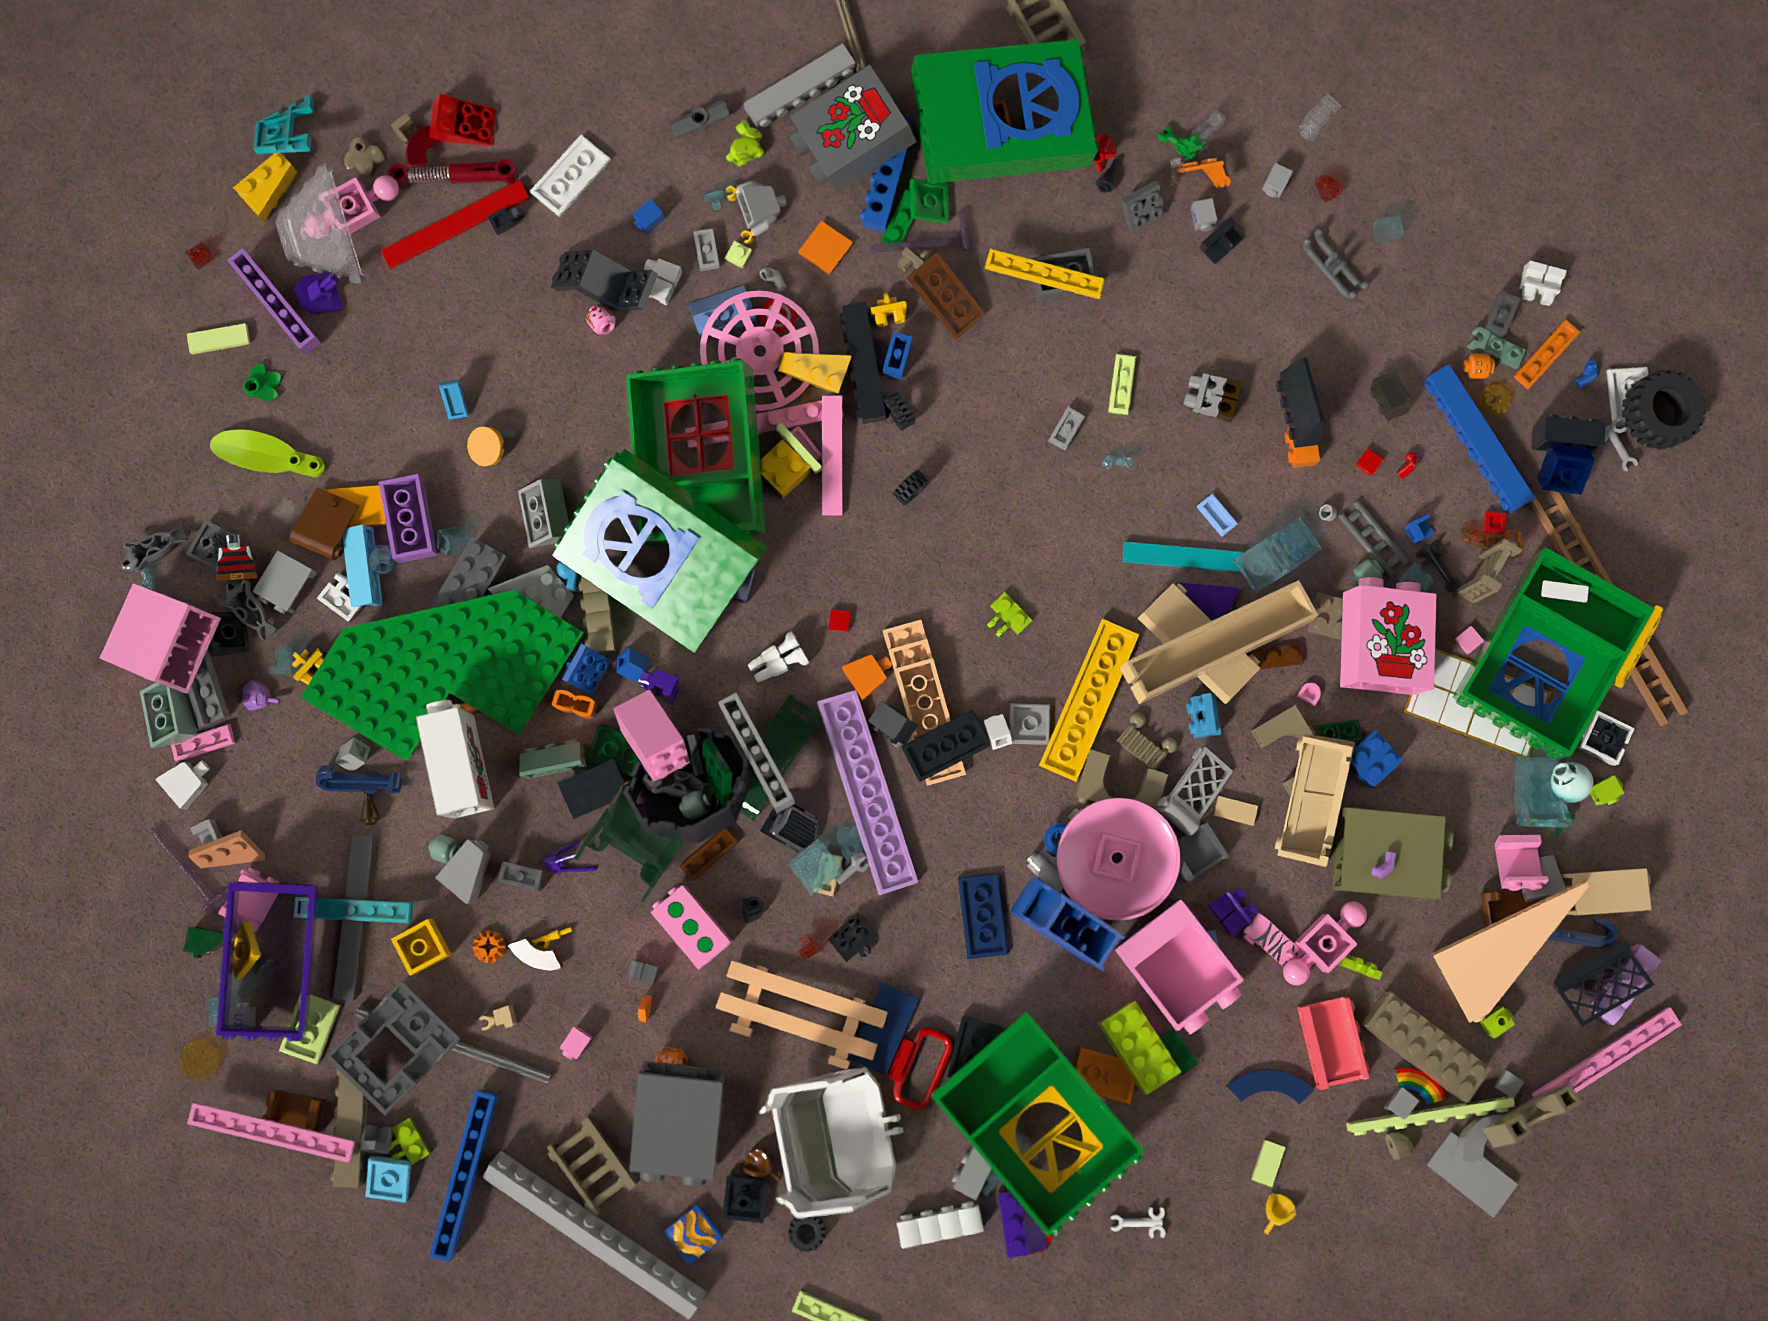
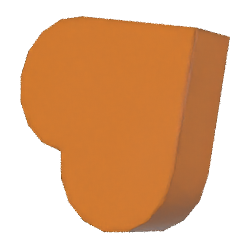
[638,994,653,1022]

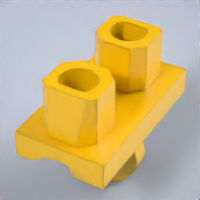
[871,293,907,327]
[292,648,325,684]

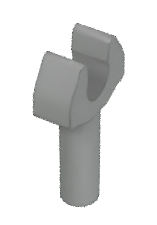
[835,852,869,884]

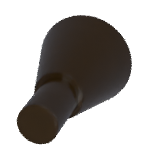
[360,790,381,825]

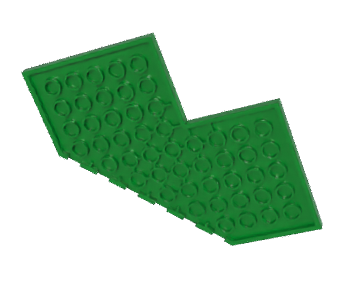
[300,589,584,761]

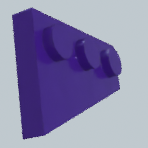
[1175,582,1239,621]

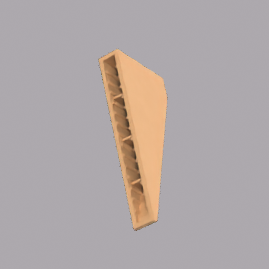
[1433,880,1589,1023]

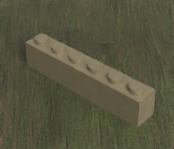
[331,1059,370,1188]

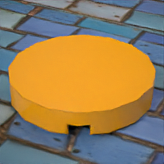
[467,426,504,466]

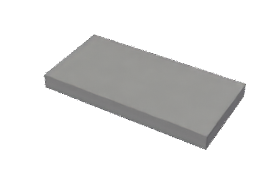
[1425,1131,1518,1218]

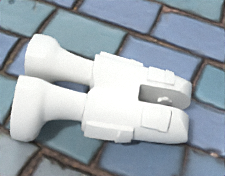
[748,631,810,683]

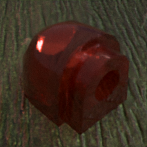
[1315,175,1342,202]

